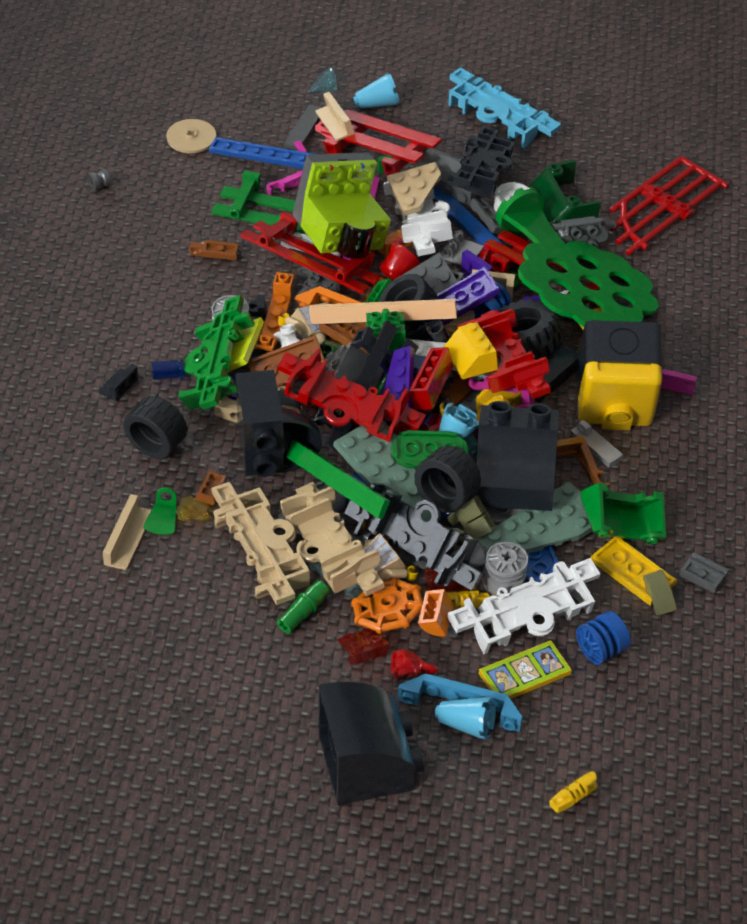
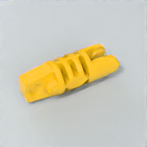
[447,590,490,610]
[550,771,597,813]

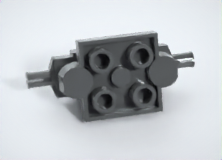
[552,216,616,250]

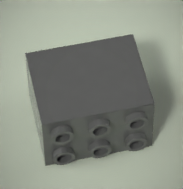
[325,342,384,415]

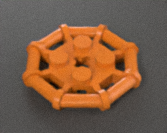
[351,578,423,634]

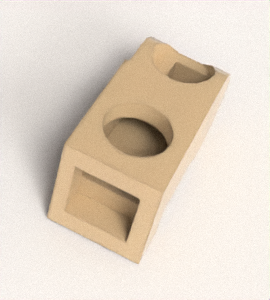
[214,396,237,423]

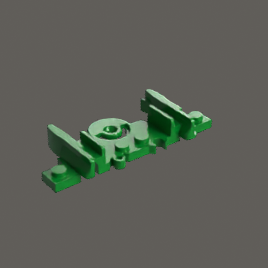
[178,295,255,410]

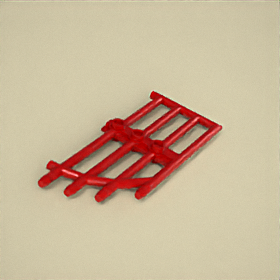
[609,155,730,256]

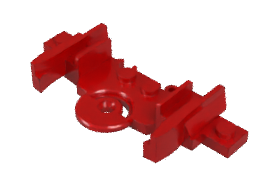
[457,309,551,399]

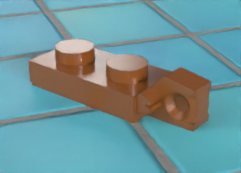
[189,240,239,260]

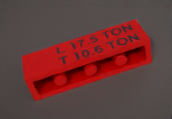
[409,347,453,411]

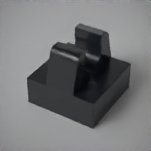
[249,295,267,321]

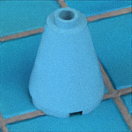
[353,74,400,109]
[439,403,479,441]
[435,697,496,740]

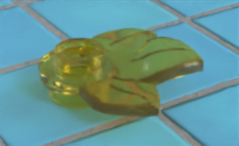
[176,496,211,521]

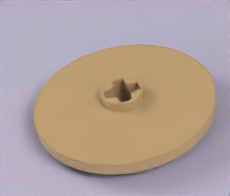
[167,119,216,153]

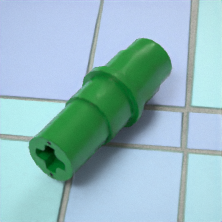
[277,581,330,634]

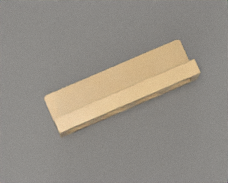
[315,92,354,141]
[103,494,151,570]

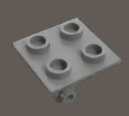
[440,230,484,265]

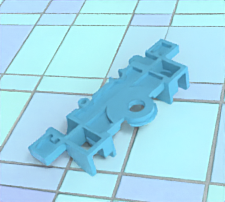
[448,67,561,149]

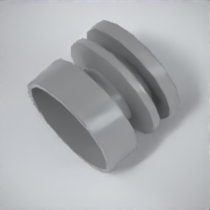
[484,542,528,594]

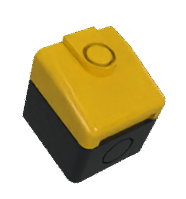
[578,320,662,430]

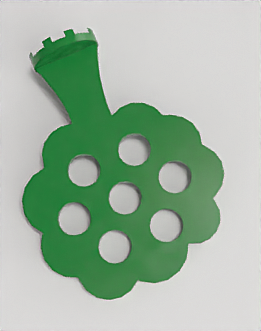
[495,187,659,326]

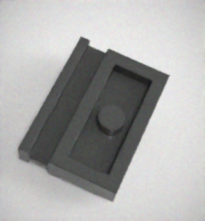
[679,552,729,593]

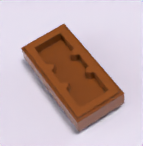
[195,471,227,506]

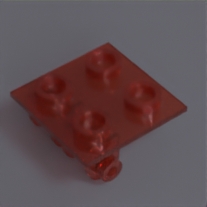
[337,628,390,665]

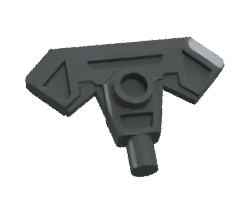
[298,266,340,295]

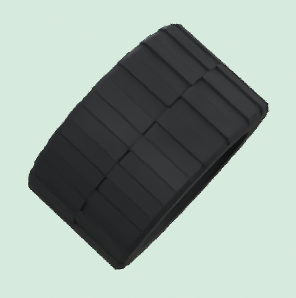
[379,274,440,324]
[123,395,188,459]
[414,445,481,513]

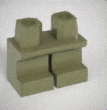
[447,495,496,542]

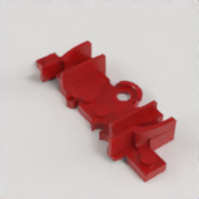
[277,348,425,443]

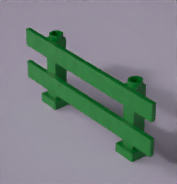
[211,170,347,234]

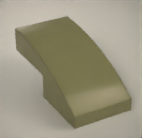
[643,570,677,615]

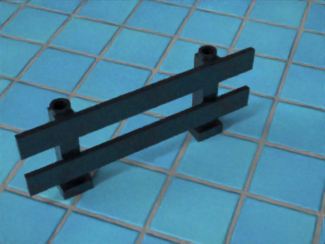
[313,320,419,452]

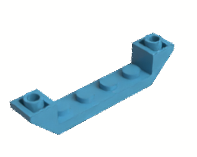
[398,674,522,732]

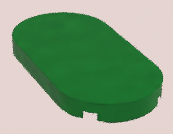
[391,430,469,469]

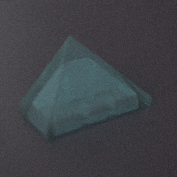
[308,67,338,93]

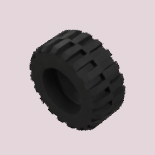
[499,299,561,360]

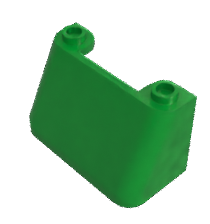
[580,483,666,544]

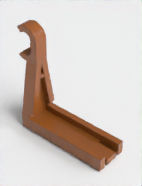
[556,436,610,488]

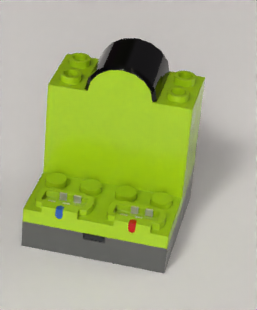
[292,152,391,259]

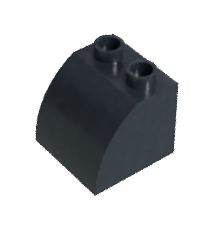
[318,682,424,806]

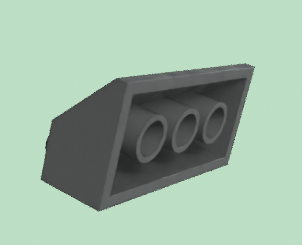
[413,147,479,206]

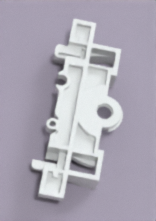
[383,181,453,256]
[447,558,600,654]

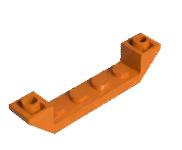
[254,272,294,351]
[295,286,362,308]

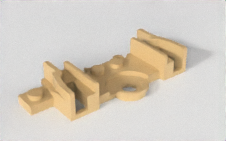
[212,482,310,605]
[280,482,385,596]

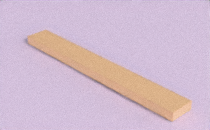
[309,299,457,324]

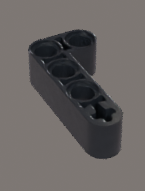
[393,319,449,353]

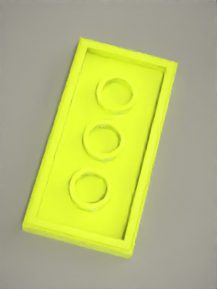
[226,317,264,373]

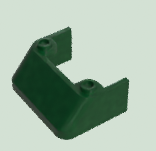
[529,160,601,226]

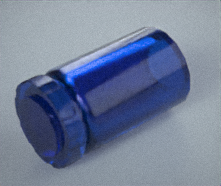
[152,360,185,380]

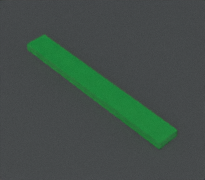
[286,440,390,519]

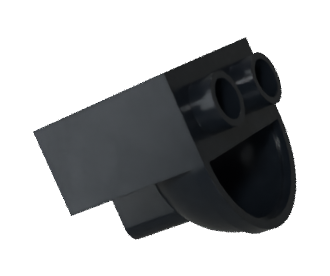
[236,370,322,477]

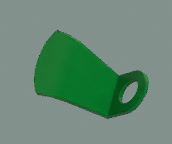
[143,487,177,535]

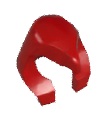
[379,237,420,281]

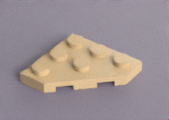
[387,162,441,216]

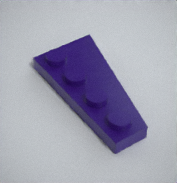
[382,346,414,422]

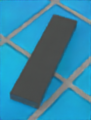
[284,104,322,151]

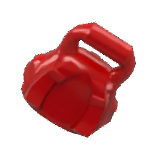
[390,649,438,679]

